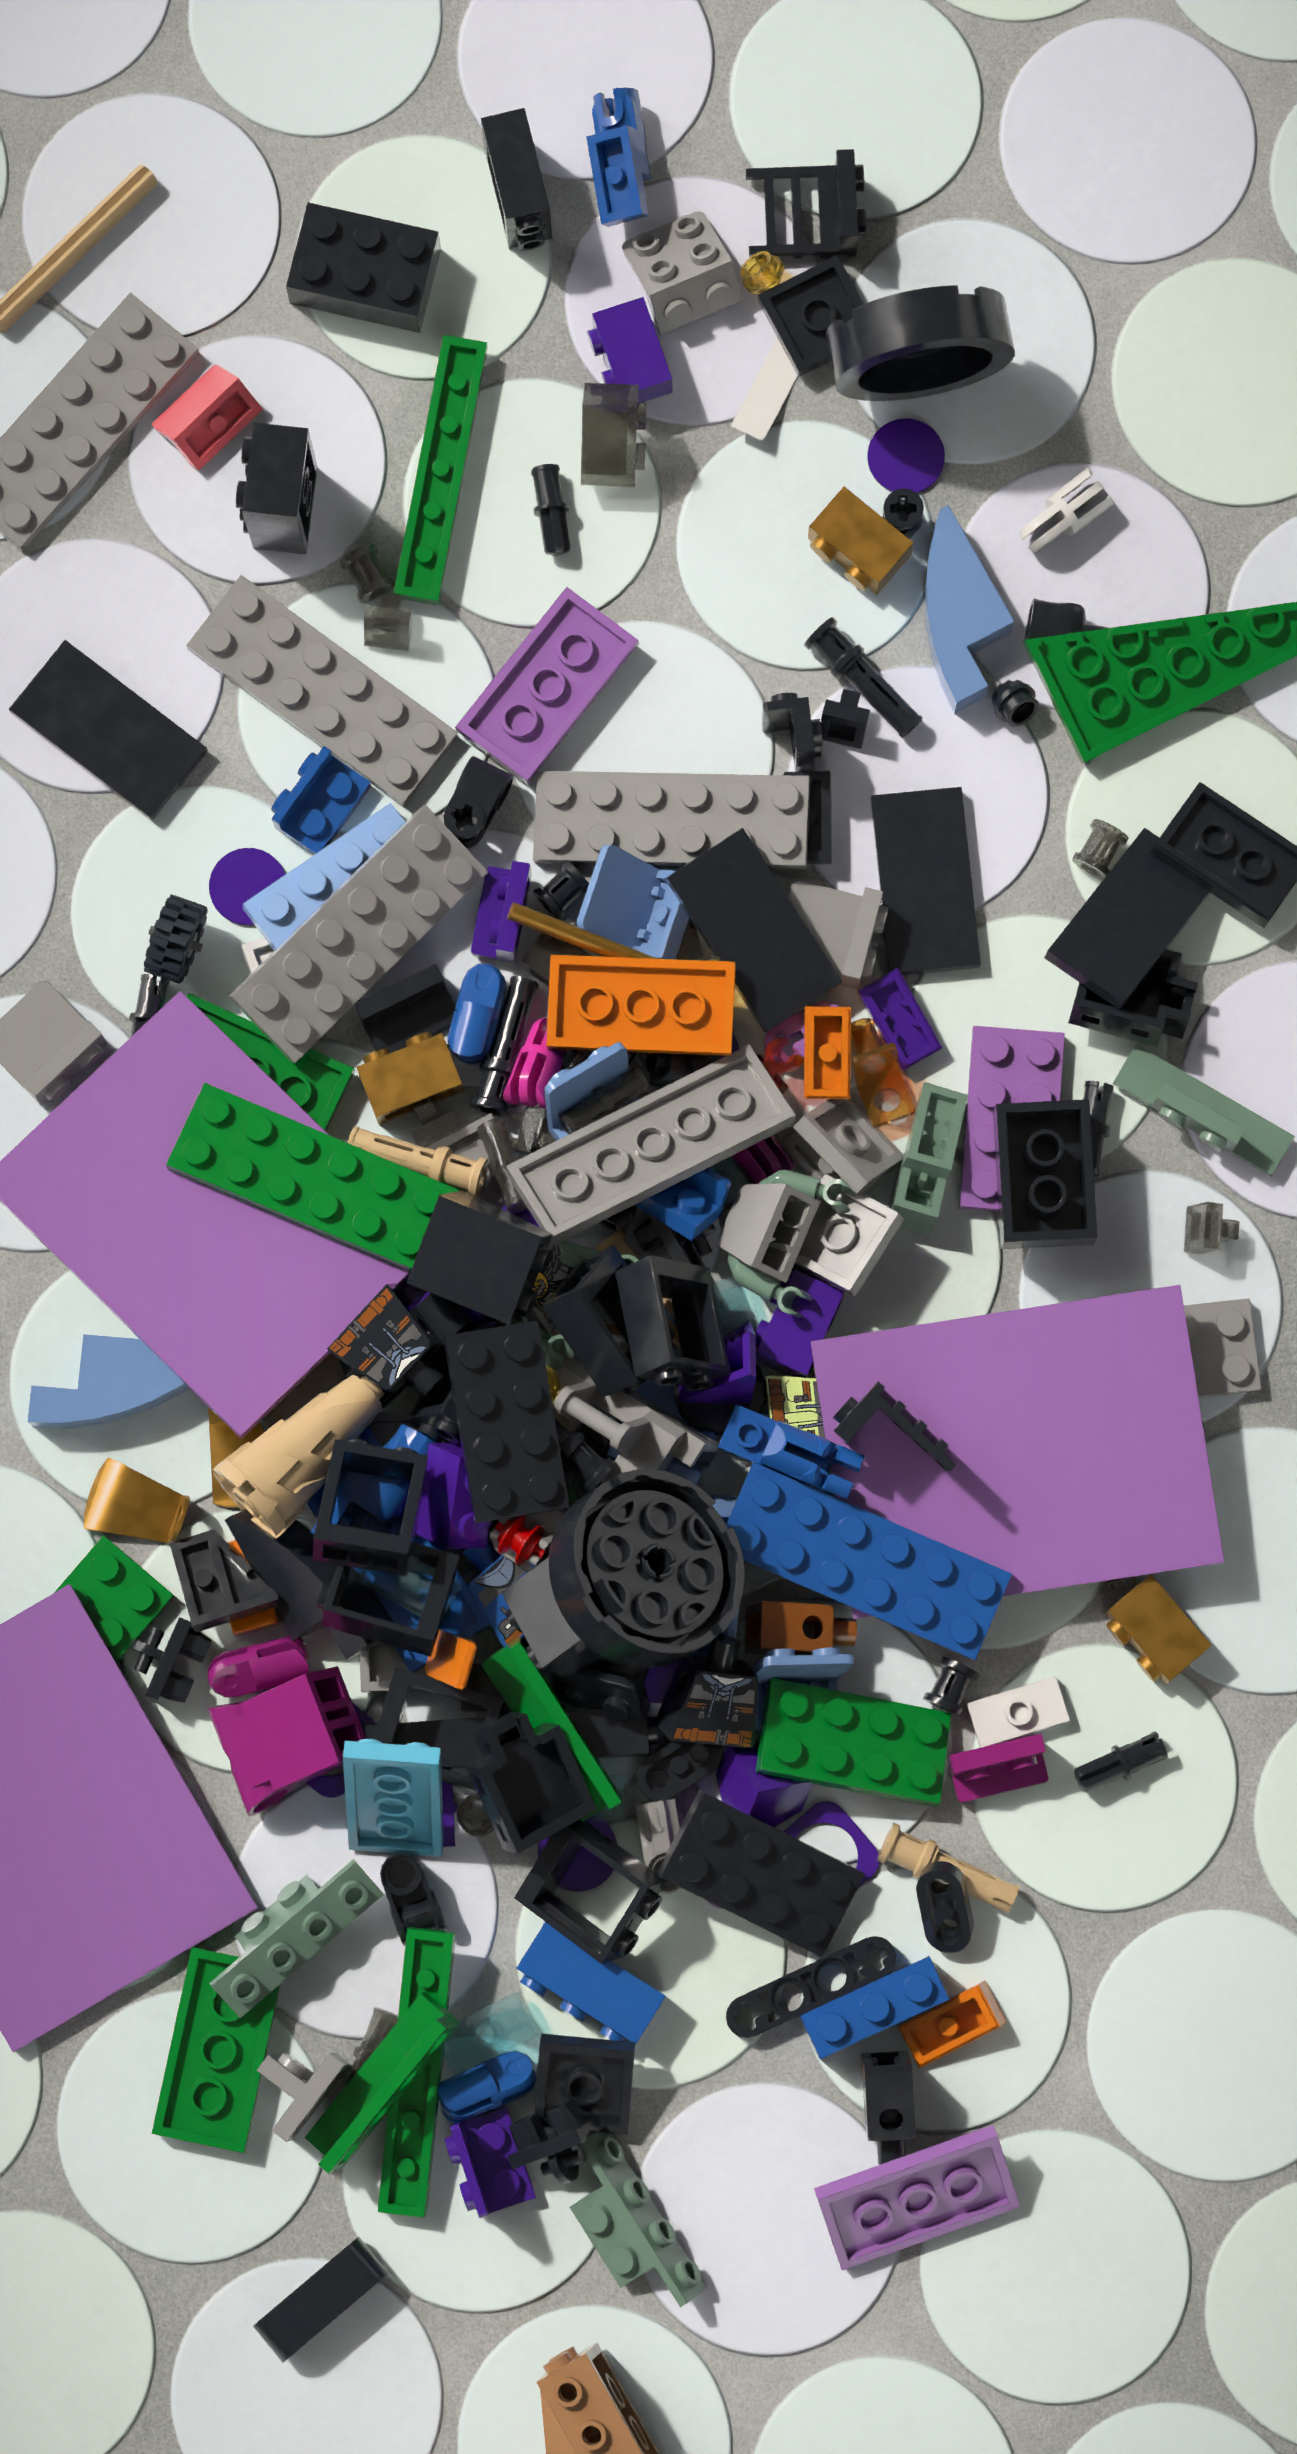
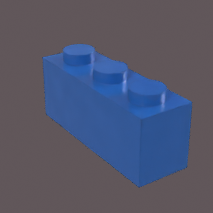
[516,1922,666,2044]
[800,1956,949,2059]

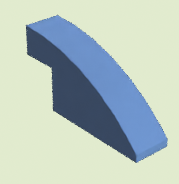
[924,505,1014,714]
[28,1334,189,1428]

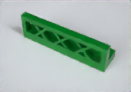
[481,1637,622,1822]
[304,1992,461,2174]

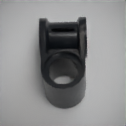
[443,756,514,849]
[380,1852,448,1946]

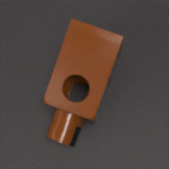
[745,1601,857,1655]

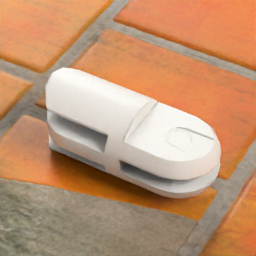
[1020,468,1115,552]

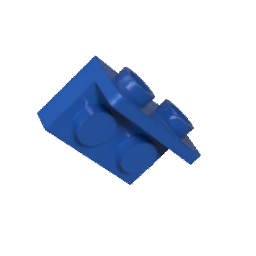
[271,746,372,855]
[635,1167,731,1241]

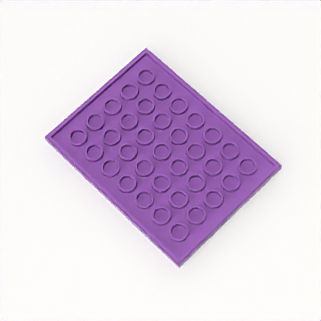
[0,991,410,1439]
[810,1285,1224,1619]
[0,1584,258,2052]

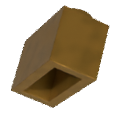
[808,486,913,595]
[356,1032,464,1125]
[1105,1574,1212,1685]

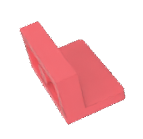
[152,365,263,471]

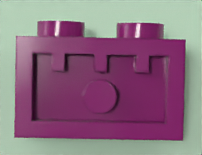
[947,1733,1049,1803]

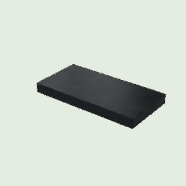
[8,640,208,821]
[870,787,981,975]
[1044,827,1210,1010]
[665,828,842,1033]

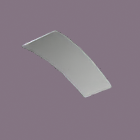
[731,338,797,440]

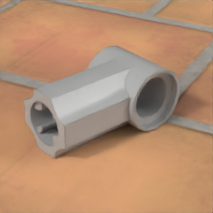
[635,1799,681,1894]

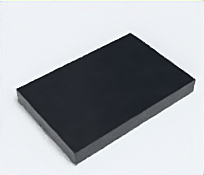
[1150,782,1297,928]

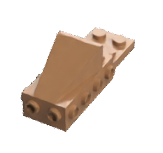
[536,2343,660,2454]

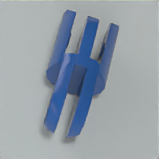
[447,964,506,1065]
[438,2051,537,2124]

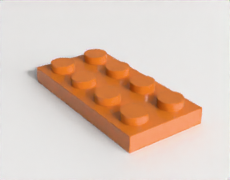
[546,955,736,1056]

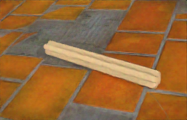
[0,165,157,332]

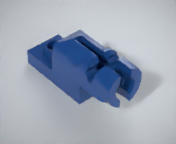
[586,87,651,227]
[718,1404,865,1499]
[310,1424,435,1537]

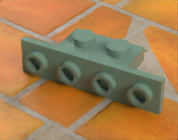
[1112,1044,1295,1177]
[210,1859,384,2018]
[569,2132,707,2307]

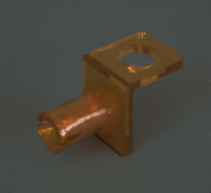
[851,1018,915,1128]

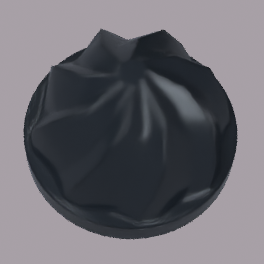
[992,680,1039,727]

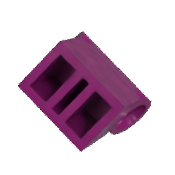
[207,1666,366,1816]

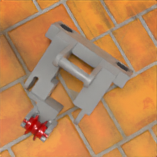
[490,1352,719,1571]

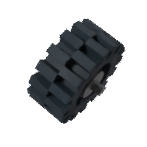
[144,894,208,984]

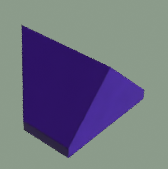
[679,1321,756,1405]
[716,1746,813,1827]

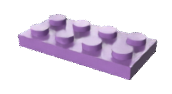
[455,587,639,785]
[959,1026,1065,1212]
[814,2125,1020,2271]

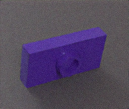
[856,968,942,1071]

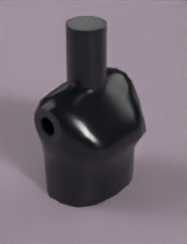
[1024,598,1108,640]

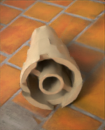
[213,1375,384,1539]

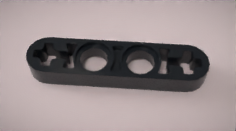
[726,1936,896,2038]

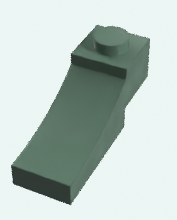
[889,1082,968,1236]

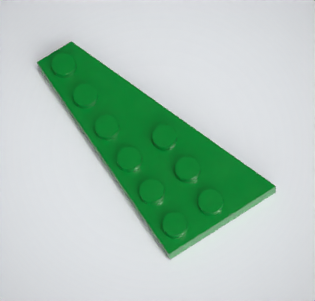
[1022,602,1297,763]

